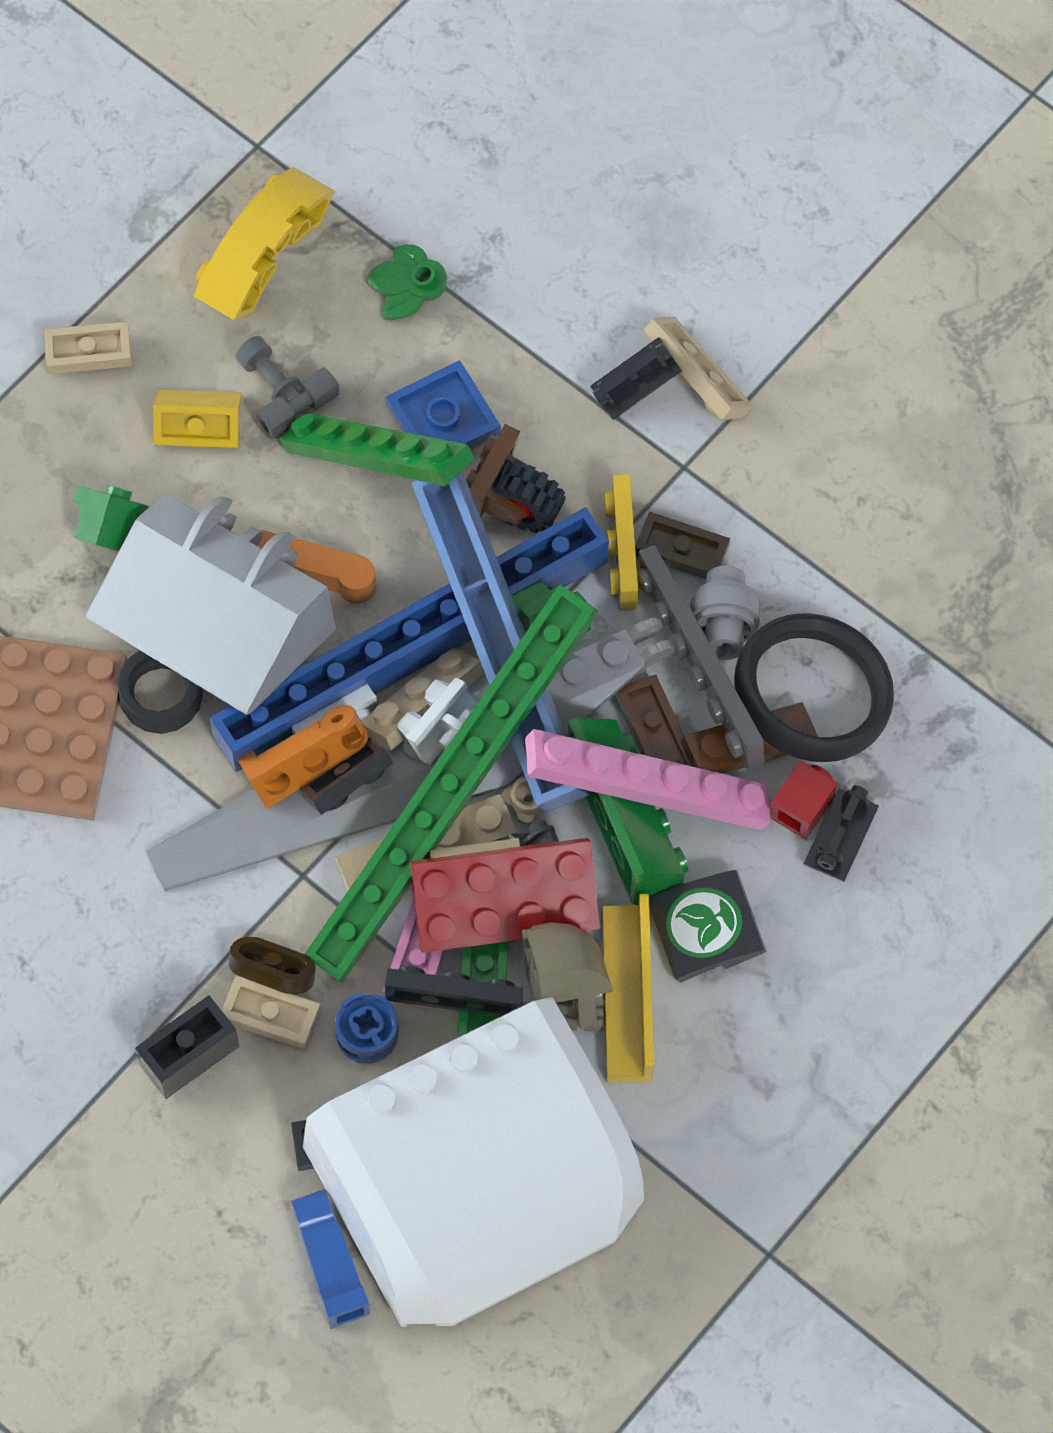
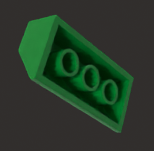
[567,717,688,905]

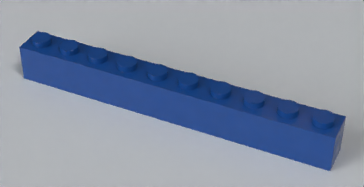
[210,507,609,772]

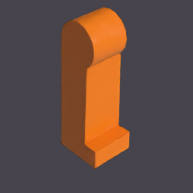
[256,530,376,603]
[238,705,369,809]

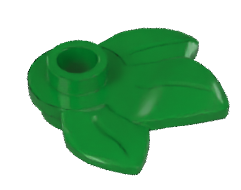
[366,244,447,320]

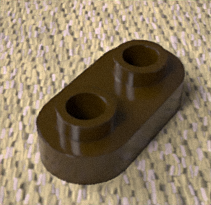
[229,937,316,995]

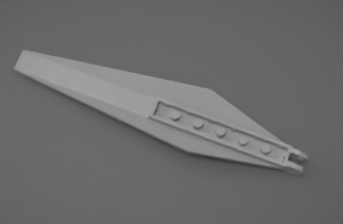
[147,617,675,891]

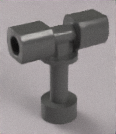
[235,336,339,440]

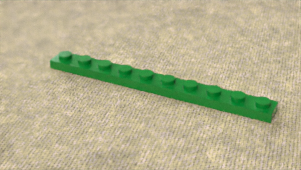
[305,584,599,982]

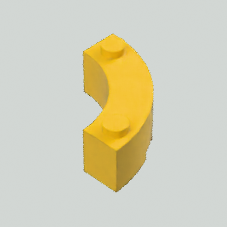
[193,167,335,320]

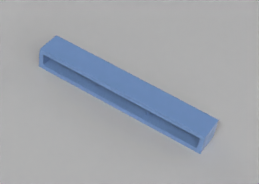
[411,472,589,812]

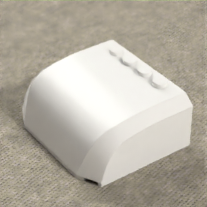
[303,997,645,1327]

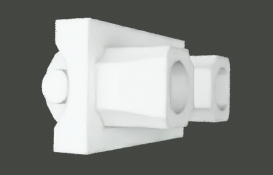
[397,677,478,765]

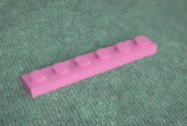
[525,729,771,831]

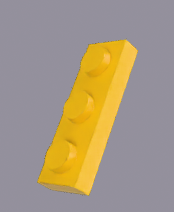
[604,474,638,610]

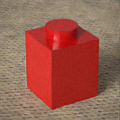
[770,761,838,840]

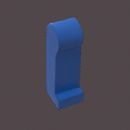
[291,1189,370,1329]

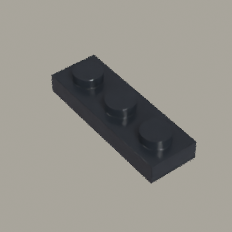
[385,966,523,1017]

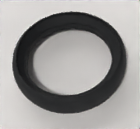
[734,613,894,762]

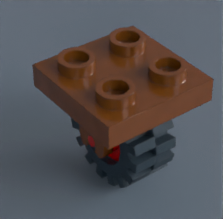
[466,424,566,533]

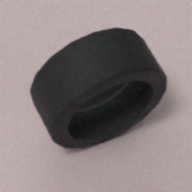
[117,650,203,734]

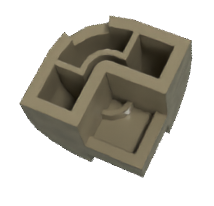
[522,922,614,1028]

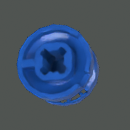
[334,993,399,1064]

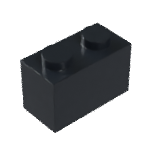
[135,995,240,1099]

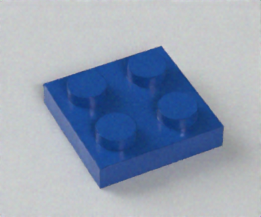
[385,360,501,449]

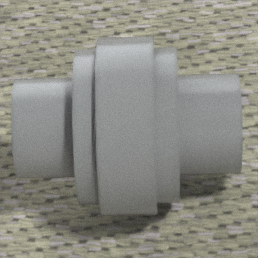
[690,566,760,660]

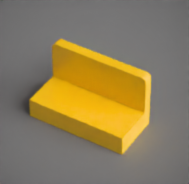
[153,389,243,448]

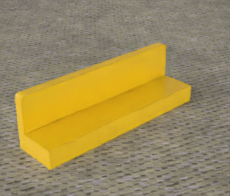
[602,894,654,1083]

